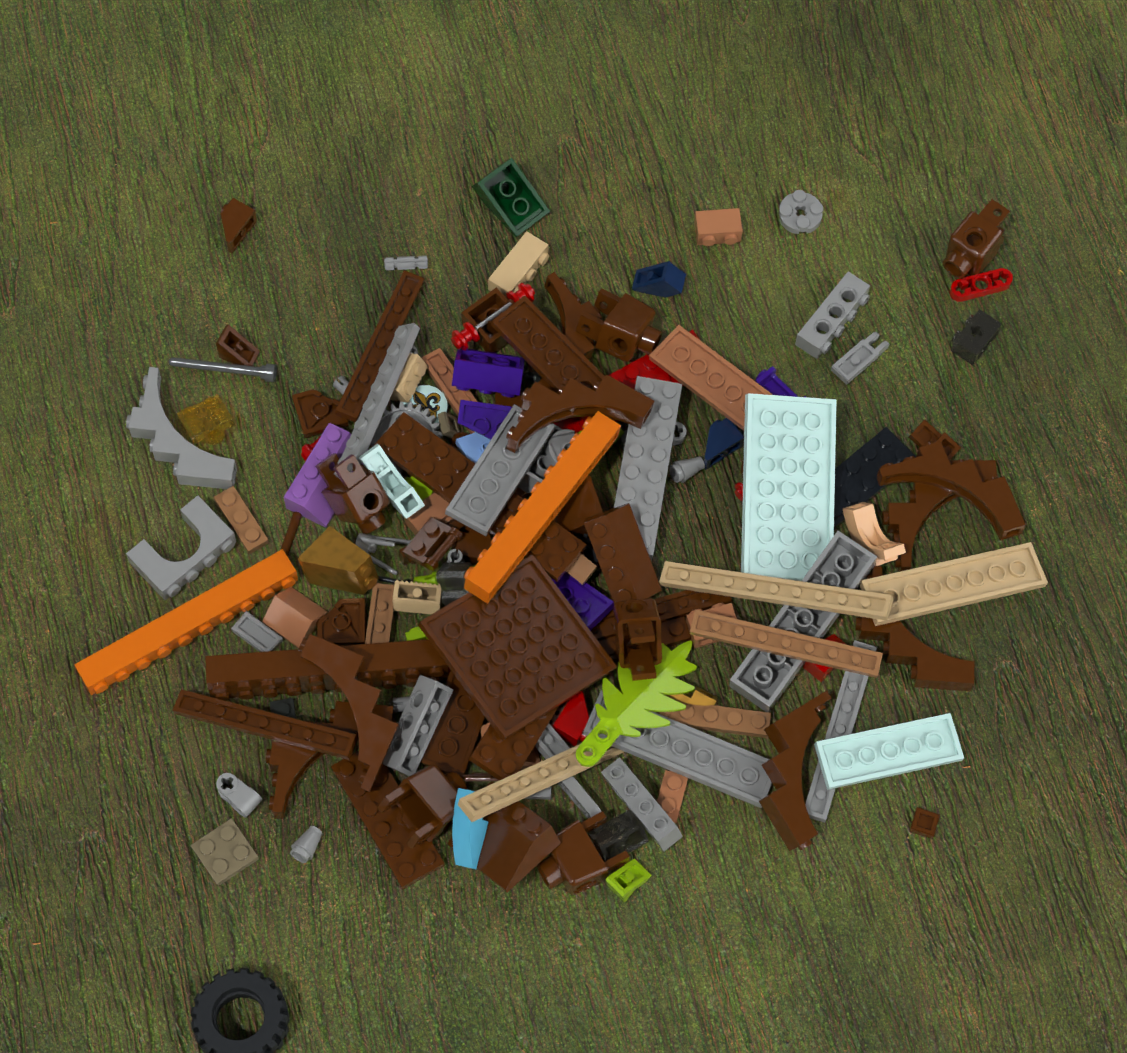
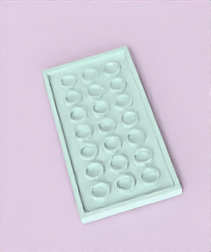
[741,393,836,581]

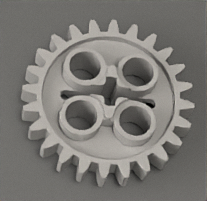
[370,402,443,476]

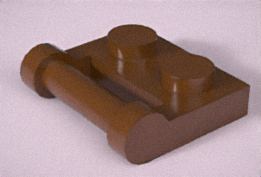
[402,517,463,571]

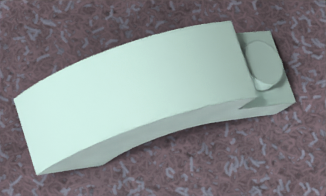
[359,444,425,519]

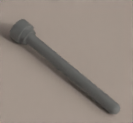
[169,357,277,382]

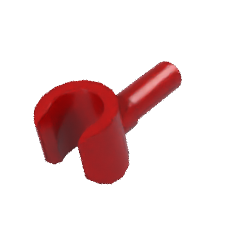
[301,436,321,461]

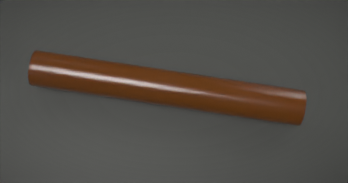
[281,512,302,557]

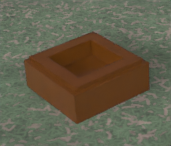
[909,807,940,839]

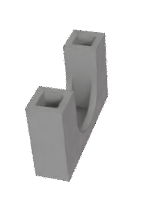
[126,496,236,600]

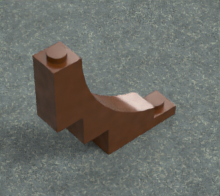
[298,634,399,792]
[759,690,832,851]

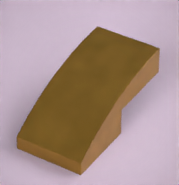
[665,686,717,706]

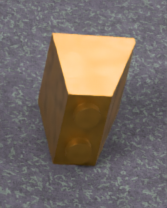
[298,526,379,595]

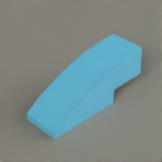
[452,788,489,870]

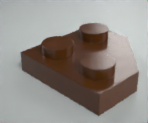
[292,389,349,438]
[317,598,365,646]

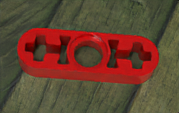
[949,268,1013,302]

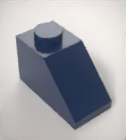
[632,261,686,298]
[704,418,744,470]

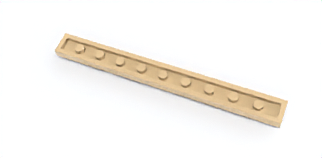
[659,561,893,621]

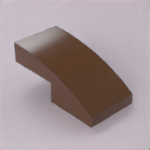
[908,419,961,460]

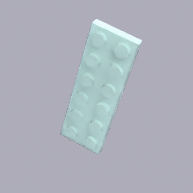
[814,713,964,790]

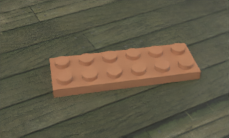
[649,325,773,431]

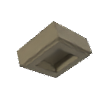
[437,412,460,439]

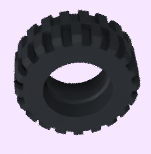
[191,968,290,1053]

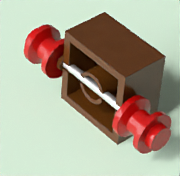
[451,282,535,353]

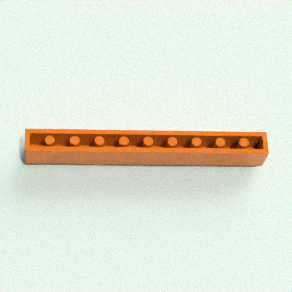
[464,411,621,604]
[74,549,298,695]

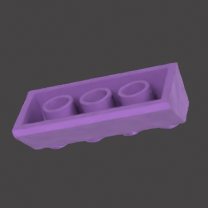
[284,423,369,528]

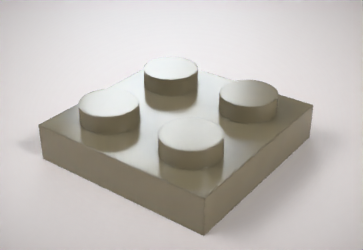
[190,818,259,886]

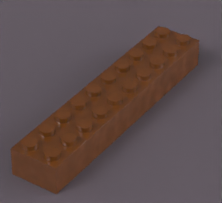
[205,639,449,701]

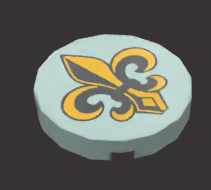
[403,385,447,424]

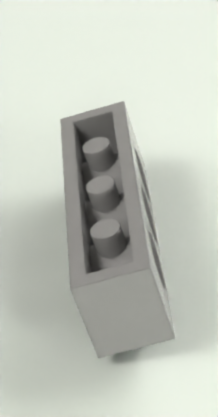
[795,271,870,359]
[382,675,453,776]
[601,757,683,851]

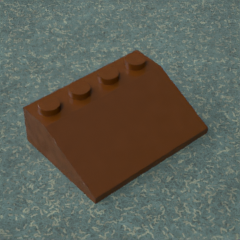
[448,781,561,893]

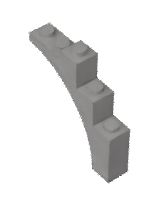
[126,367,237,489]

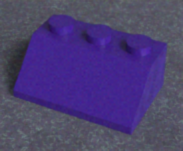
[452,348,525,397]

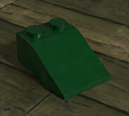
[472,158,550,237]

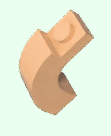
[843,502,906,566]

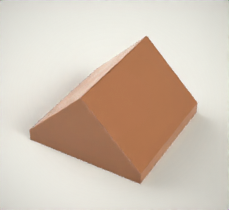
[262,587,328,649]

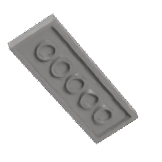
[445,404,555,536]

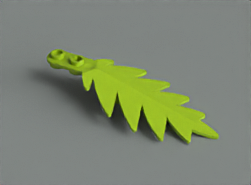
[576,641,697,767]

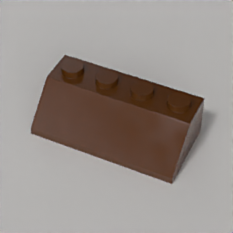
[584,503,662,604]

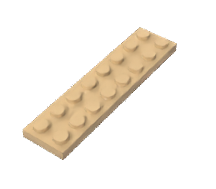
[860,542,1048,626]

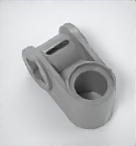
[216,773,263,818]

